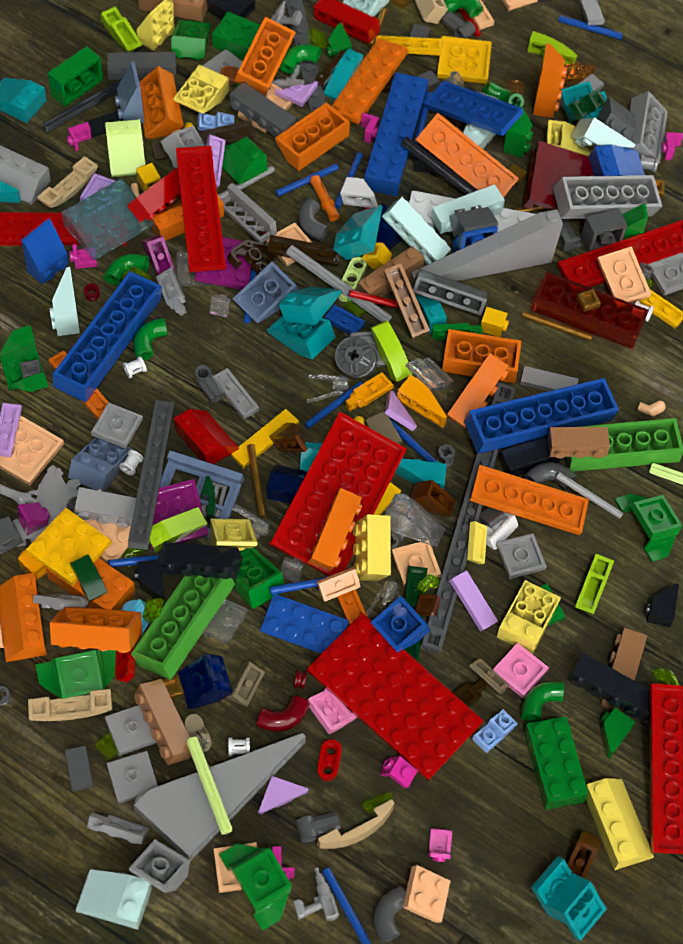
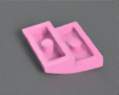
[307,688,357,735]

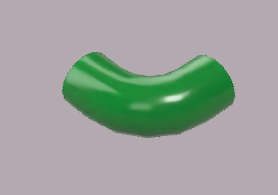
[444,0,484,18]
[279,44,322,74]
[482,81,524,106]
[103,253,150,286]
[133,318,167,361]
[521,681,564,722]

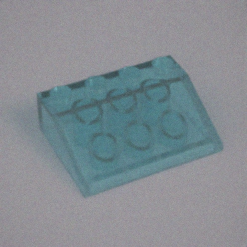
[62,178,153,260]

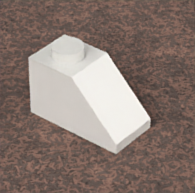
[340,177,377,208]

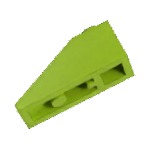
[150,507,208,552]

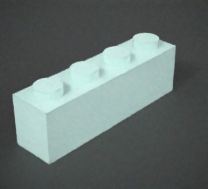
[431,185,505,234]
[382,197,451,265]

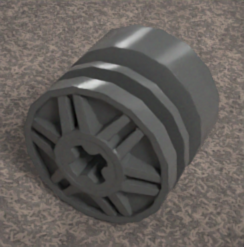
[335,336,378,379]

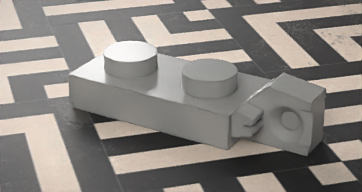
[156,267,187,316]
[87,812,149,844]

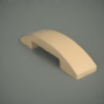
[37,156,98,208]
[28,689,112,721]
[317,800,394,849]

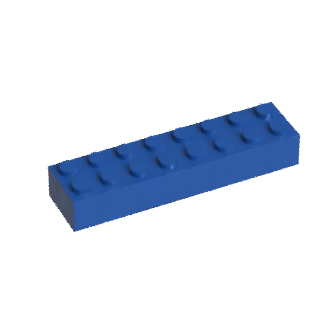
[364,72,429,197]
[53,271,162,402]
[464,378,619,454]

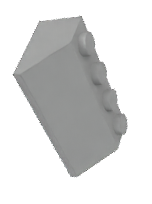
[629,91,668,164]
[0,146,50,205]

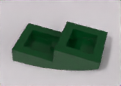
[569,89,606,120]
[202,476,216,520]
[70,554,107,602]

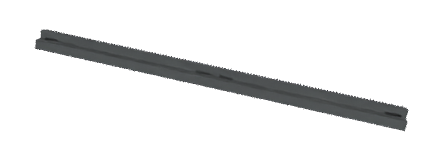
[420,382,516,654]

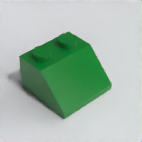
[503,105,534,159]
[222,136,268,185]

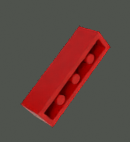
[313,0,380,44]
[127,168,181,223]

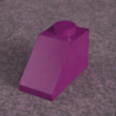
[141,234,175,276]
[18,502,50,536]

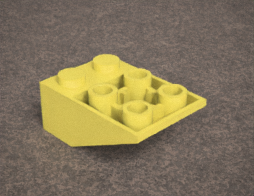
[137,0,175,50]
[173,65,229,114]
[545,120,594,156]
[497,580,561,654]

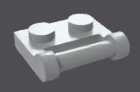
[33,593,88,610]

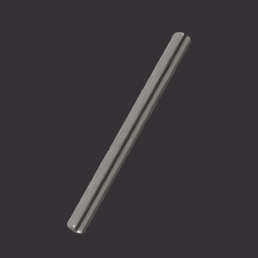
[286,245,392,322]

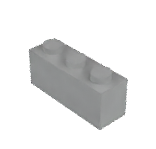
[74,487,136,528]

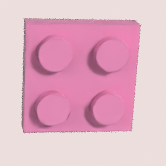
[493,643,549,698]

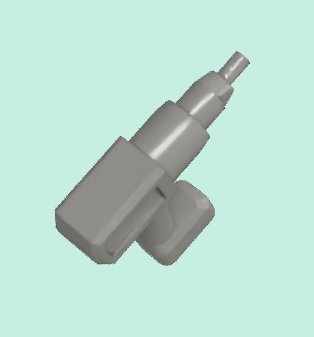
[271,1,302,26]
[272,64,305,89]
[293,868,339,921]

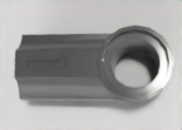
[442,11,476,39]
[195,365,225,403]
[295,812,341,843]

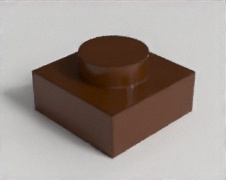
[415,594,441,617]

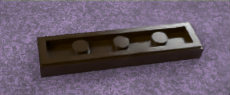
[267,235,340,267]

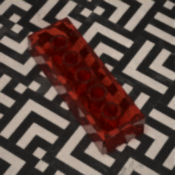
[531,272,649,349]

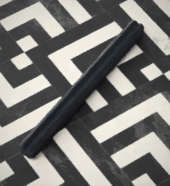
[42,79,122,132]
[401,137,477,195]

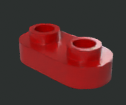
[115,646,135,683]
[317,739,342,782]

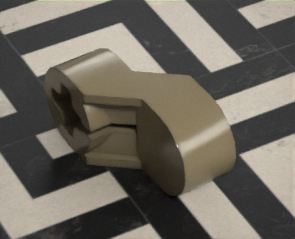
[183,714,212,752]

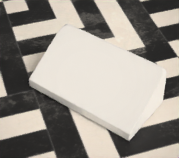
[486,511,518,550]

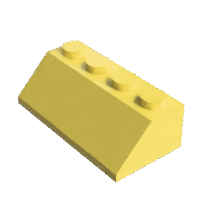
[586,778,654,870]

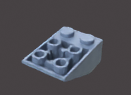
[68,437,133,492]

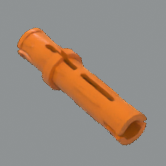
[309,175,340,222]

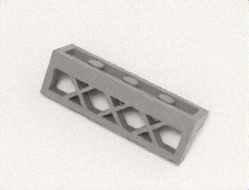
[221,183,277,243]

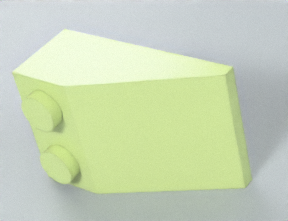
[105,119,145,177]

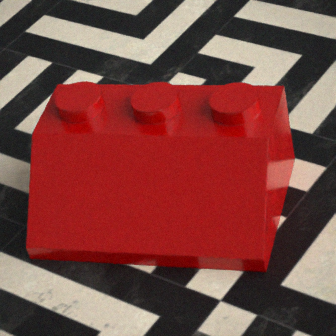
[174,409,239,464]

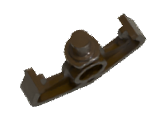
[227,240,275,275]

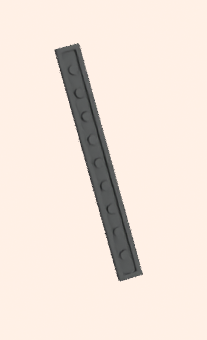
[284,0,326,113]
[128,400,174,550]

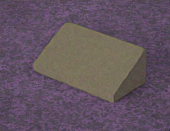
[366,411,403,444]
[470,658,509,695]
[226,661,265,707]

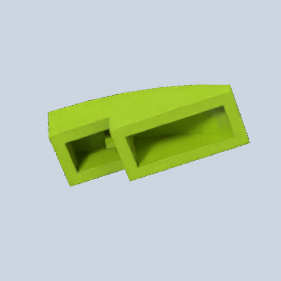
[100,6,143,52]
[528,31,577,69]
[371,320,413,382]
[575,554,614,615]

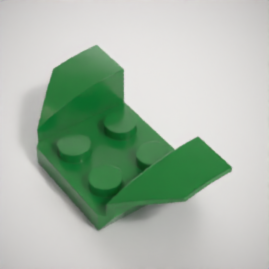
[0,325,48,392]
[614,493,682,562]
[36,650,116,699]
[219,844,292,931]

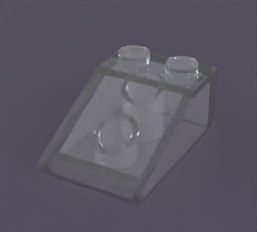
[385,493,446,547]

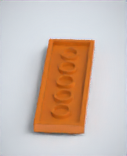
[332,38,408,124]
[416,113,519,198]
[470,465,589,535]

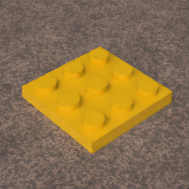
[437,36,492,84]
[26,508,112,586]

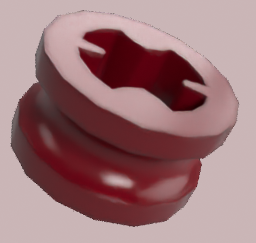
[83,283,100,301]
[294,670,307,689]

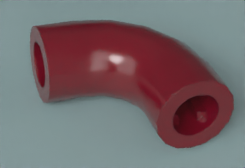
[256,696,310,732]

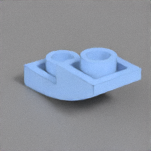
[197,112,234,131]
[472,710,518,754]

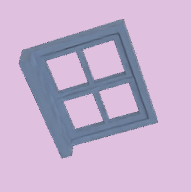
[159,451,244,539]

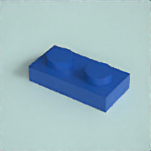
[325,304,365,335]

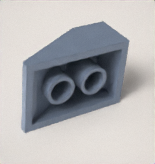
[115,61,144,123]
[233,262,299,324]

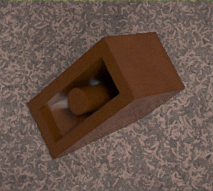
[410,480,456,517]
[567,830,602,879]

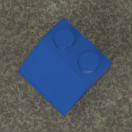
[371,596,431,652]

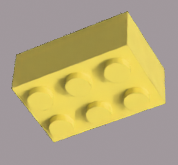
[353,514,391,581]

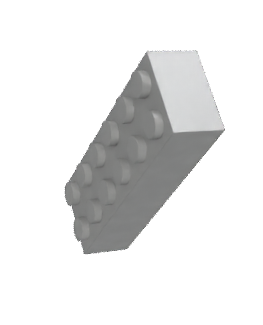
[553,175,662,219]

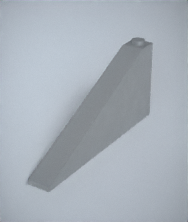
[411,209,563,281]
[134,733,306,861]

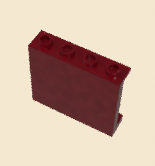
[524,141,594,225]

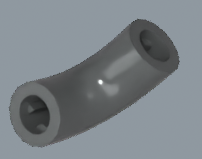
[298,198,328,242]
[524,462,578,490]
[373,886,406,944]

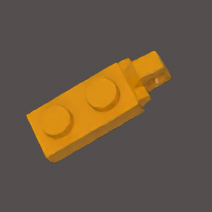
[345,372,394,412]

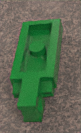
[431,323,483,341]

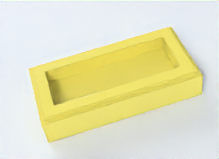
[467,521,487,564]

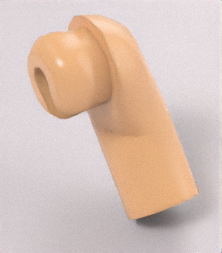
[637,400,665,416]

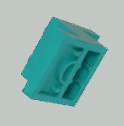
[561,81,607,124]
[531,856,606,941]

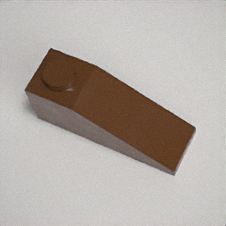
[269,423,308,452]

